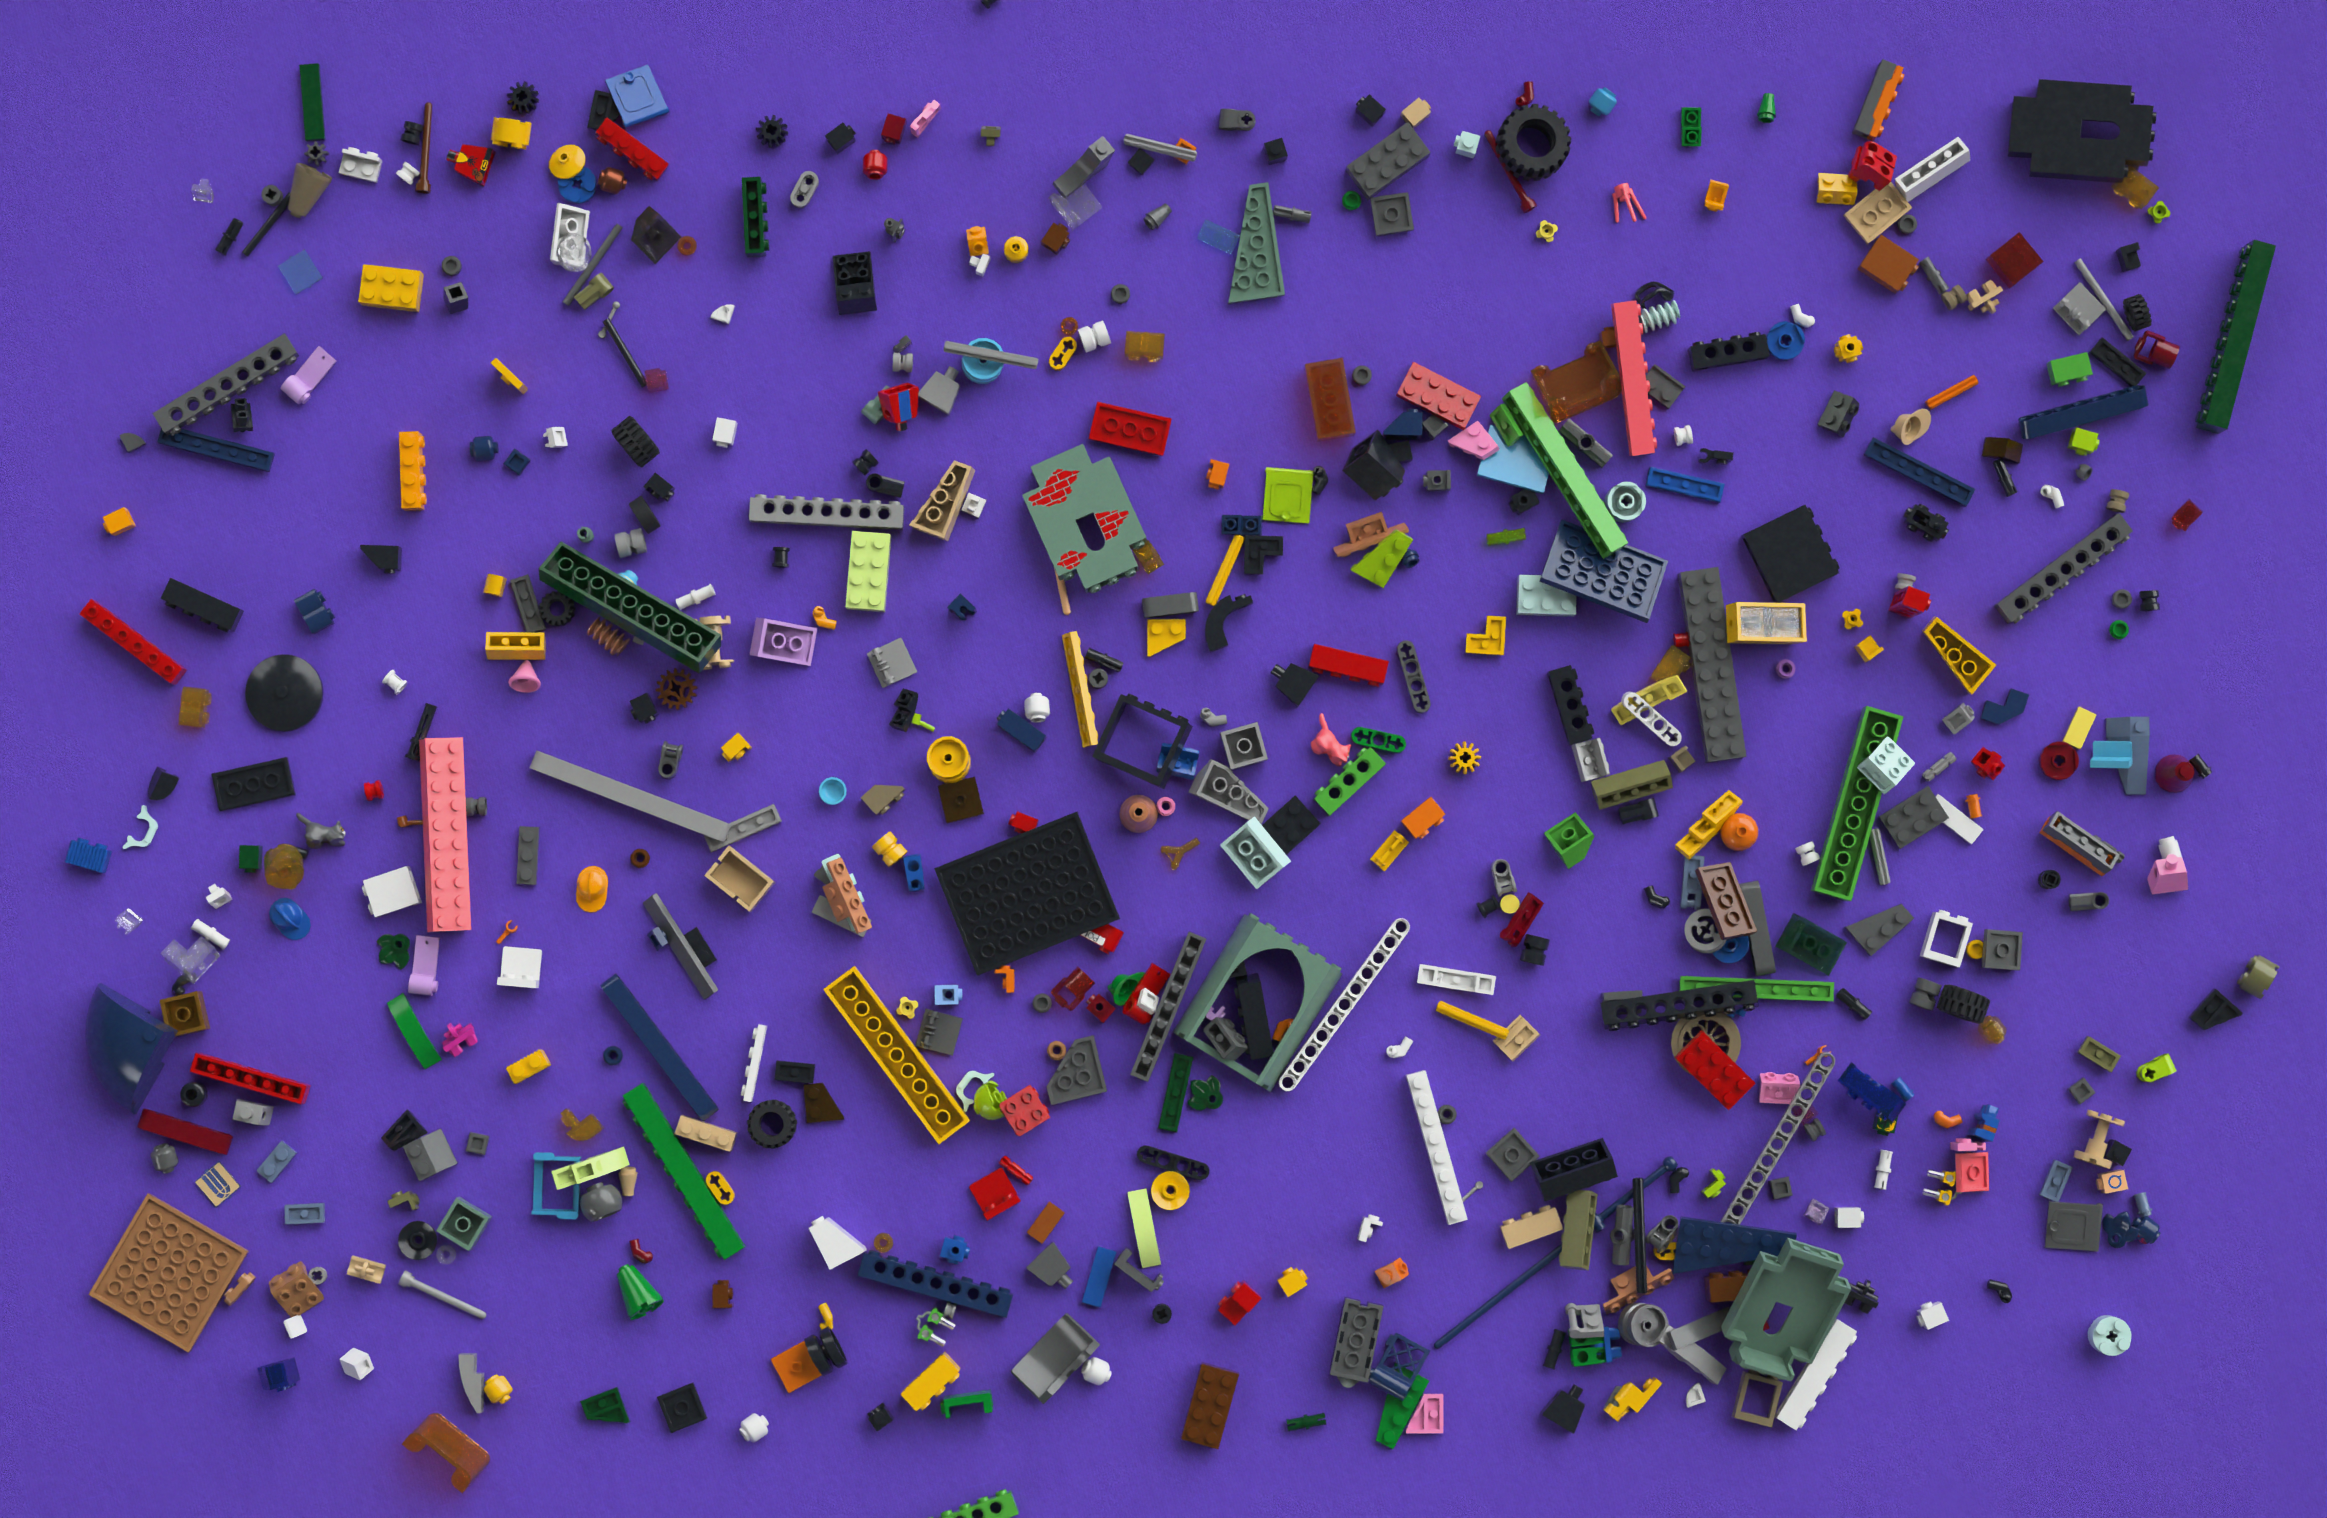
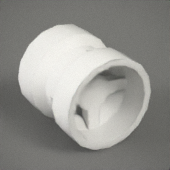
[1795,841,1820,866]

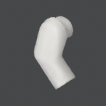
[2040,485,2065,508]

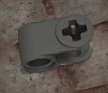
[1219,109,1256,131]
[658,741,684,779]
[1645,1215,1679,1253]

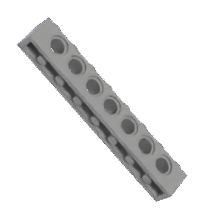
[749,494,904,530]

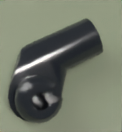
[1312,466,1328,495]
[172,971,197,996]
[1669,1167,1689,1193]

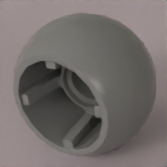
[580,1182,622,1222]

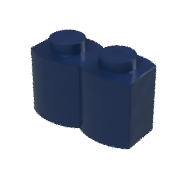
[294,589,335,634]

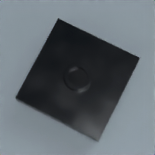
[657,1382,708,1433]

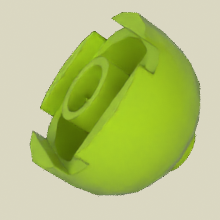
[973,1081,1007,1120]

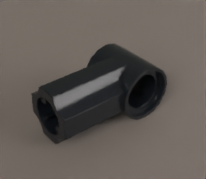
[866,473,905,498]
[1618,798,1659,824]

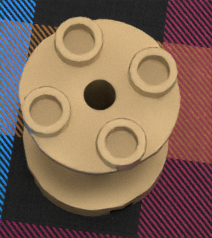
[695,616,734,670]
[2073,1110,2125,1169]

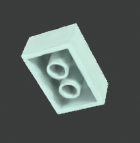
[1516,575,1576,617]
[1220,817,1291,889]

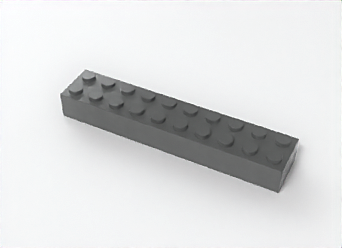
[1677,567,1747,763]

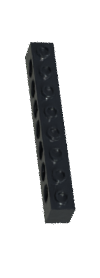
[1601,980,1758,1031]

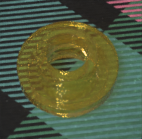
[874,1233,893,1252]

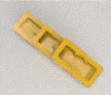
[1675,790,1743,860]

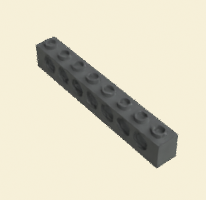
[152,333,299,436]
[1994,513,2133,624]
[1130,932,1206,1082]

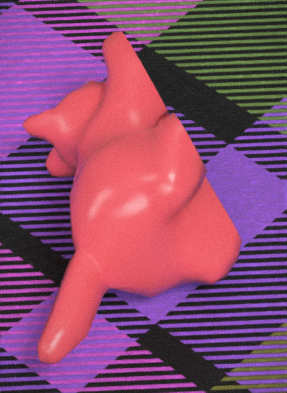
[1311,713,1351,767]

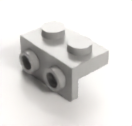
[1571,738,1610,782]

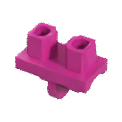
[442,1023,478,1057]

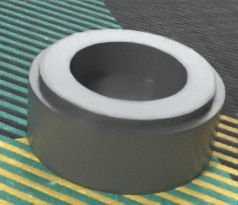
[1897,214,1917,234]
[442,256,462,276]
[1111,284,1130,304]
[1352,366,1372,385]
[2111,589,2132,609]

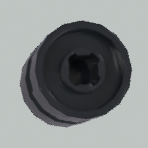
[1520,934,1550,966]

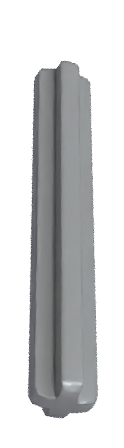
[1124,134,1197,161]

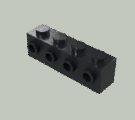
[161,578,244,633]

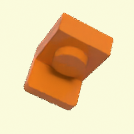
[995,966,1015,993]

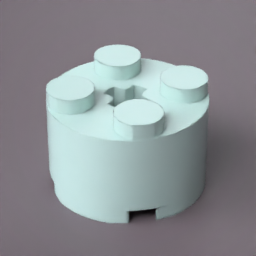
[1604,482,1646,522]
[2088,1315,2131,1356]

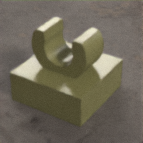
[981,126,1001,146]

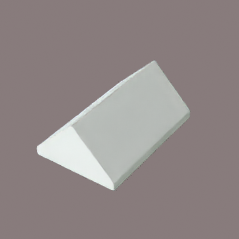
[550,203,590,267]

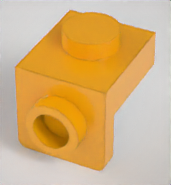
[1704,180,1729,212]
[966,226,989,257]

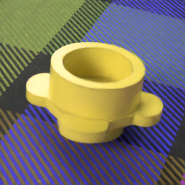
[1536,220,1558,242]
[896,997,918,1019]

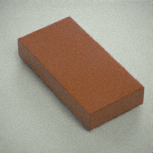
[1027,1201,1065,1244]

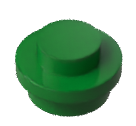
[1342,191,1361,210]
[2109,620,2129,639]

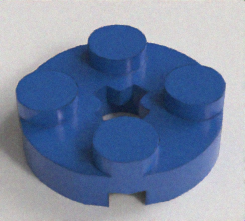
[558,167,597,204]
[1766,321,1805,360]

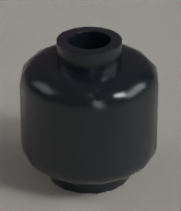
[180,1082,208,1107]

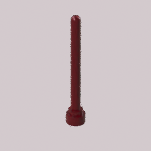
[1484,130,1537,213]

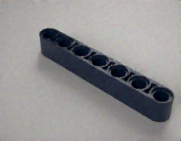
[2018,385,2149,439]

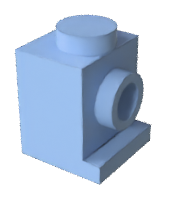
[935,985,962,1005]

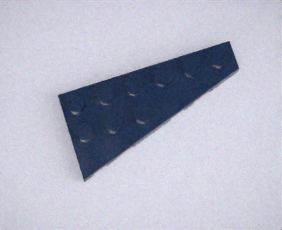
[1672,1216,1797,1274]

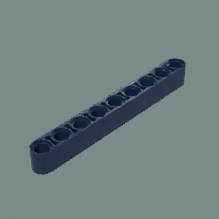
[600,973,719,1121]

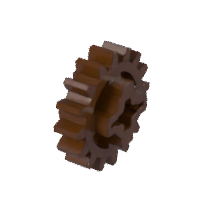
[656,668,698,710]

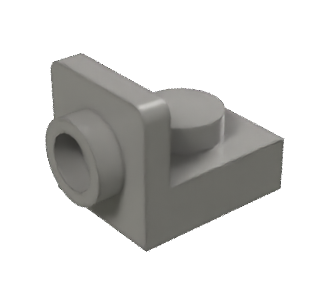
[1942,703,1975,734]

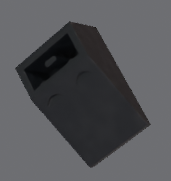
[833,251,877,315]

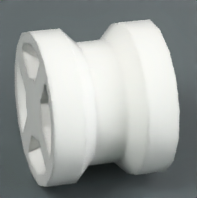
[396,162,420,185]
[1674,425,1693,446]

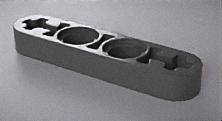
[1397,640,1431,713]

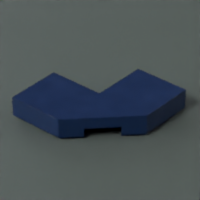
[1980,688,2029,725]

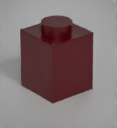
[881,113,907,145]

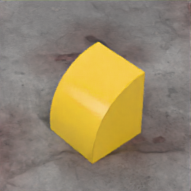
[483,574,507,597]

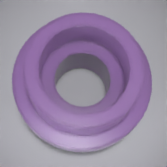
[1776,659,1795,679]

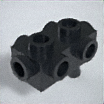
[1903,504,1949,542]

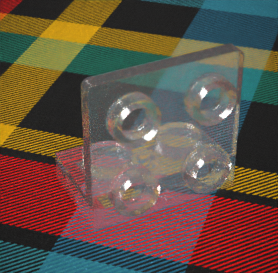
[1049,184,1102,231]

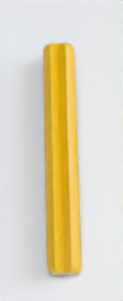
[1206,534,1245,606]
[1436,1001,1509,1040]

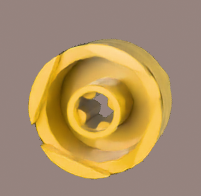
[491,117,532,150]

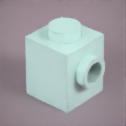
[1454,131,1480,158]

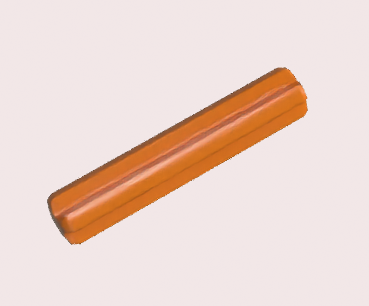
[1925,375,1979,410]

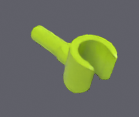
[911,713,935,732]

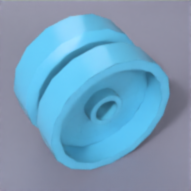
[961,338,1004,384]

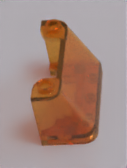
[1531,340,1622,423]
[402,1413,490,1493]

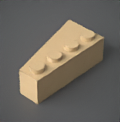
[909,460,976,541]

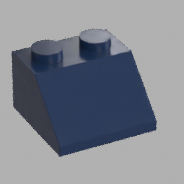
[1382,409,1423,440]

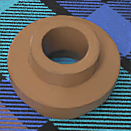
[1047,1041,1066,1060]

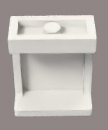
[362,866,422,918]

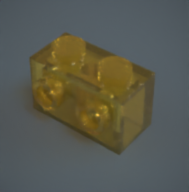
[2111,165,2159,209]

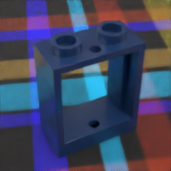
[997,708,1047,753]

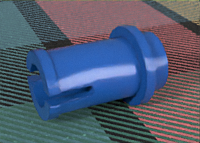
[1891,1077,1915,1102]

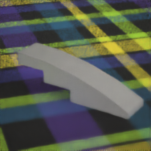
[1657,1324,1727,1385]

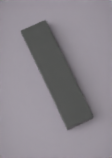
[1666,1307,1730,1351]

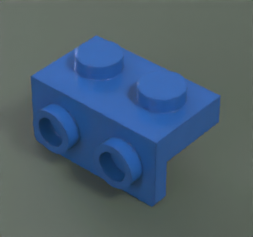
[1156,743,1199,780]

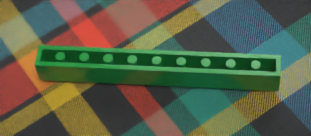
[622,1083,746,1260]

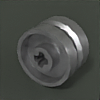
[1618,1303,1668,1347]

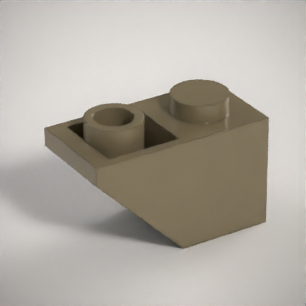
[861,785,905,815]

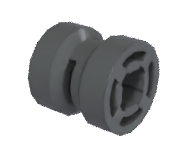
[466,797,487,816]

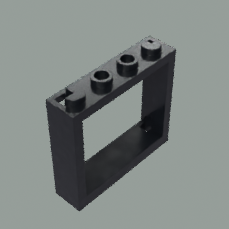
[1092,693,1193,789]

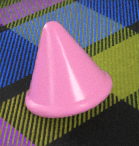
[508,660,541,693]

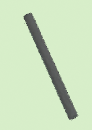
[562,223,623,306]

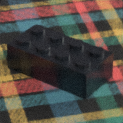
[1530,1138,1618,1201]

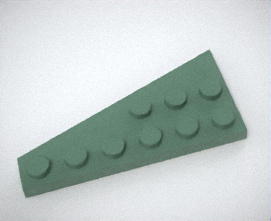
[1228,182,1285,304]

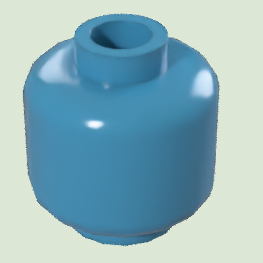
[1588,87,1617,117]

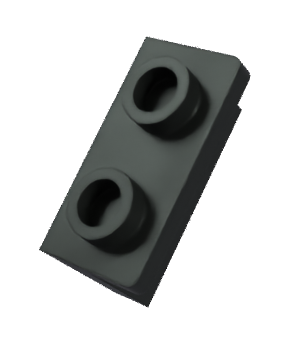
[1818,390,1859,437]

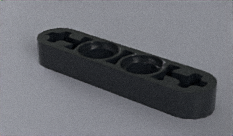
[1137,1145,1210,1180]

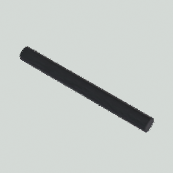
[242,192,290,257]
[603,318,648,388]

